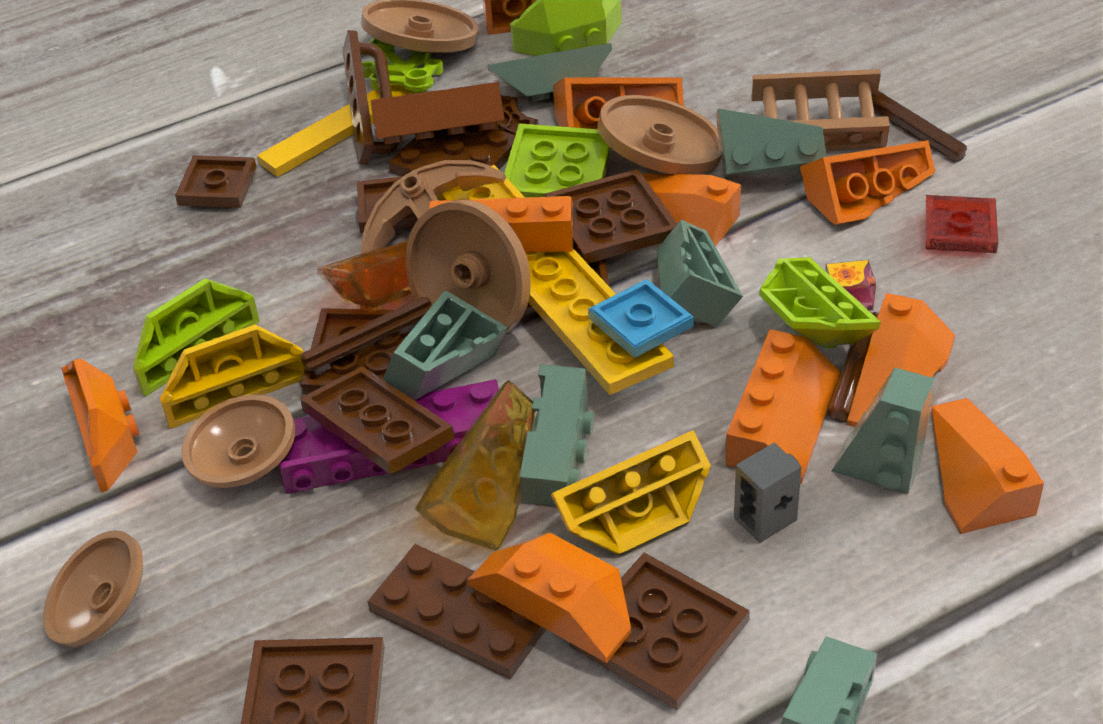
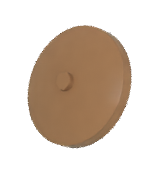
[361,0,479,52]
[597,95,722,175]
[405,200,531,334]

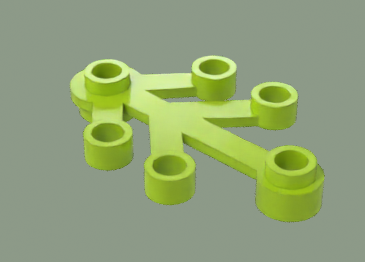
[362,38,443,94]

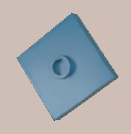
[588,279,694,358]

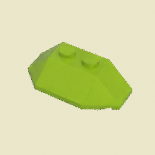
[510,0,622,56]
[759,257,881,349]
[133,278,260,397]

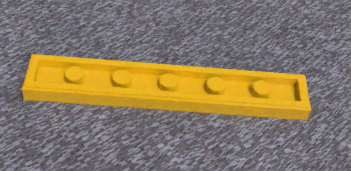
[257,75,413,177]

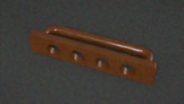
[342,30,399,165]

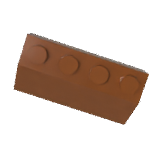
[370,82,504,145]

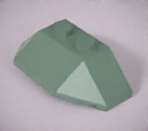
[487,43,612,101]

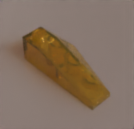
[415,380,536,550]

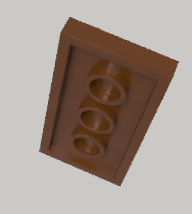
[300,366,455,475]
[367,544,546,679]

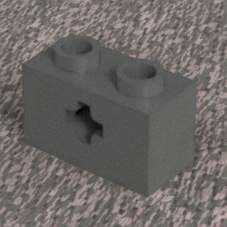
[734,443,801,543]

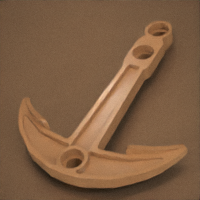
[361,160,506,266]

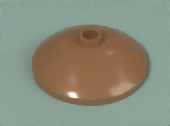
[182,394,295,488]
[43,530,143,647]

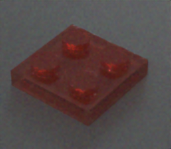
[925,195,998,253]

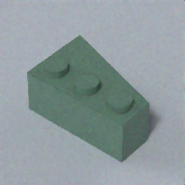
[716,108,827,179]
[832,368,935,494]

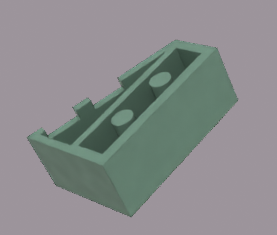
[656,220,743,327]
[383,290,508,401]
[519,364,594,507]
[780,636,877,724]

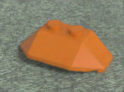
[61,358,140,493]
[467,533,631,663]

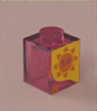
[825,260,876,310]

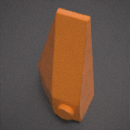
[553,77,684,129]
[800,140,936,225]
[641,173,741,247]
[847,293,955,427]
[931,398,1044,534]

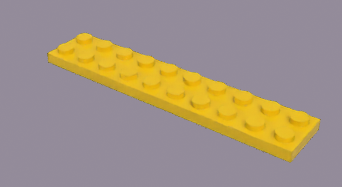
[438,165,674,395]

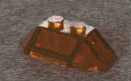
[317,240,412,311]

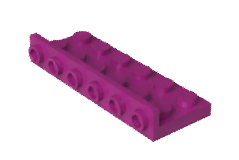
[280,379,514,494]

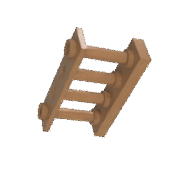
[751,69,890,150]

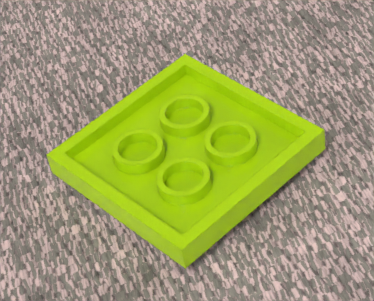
[504,124,612,198]

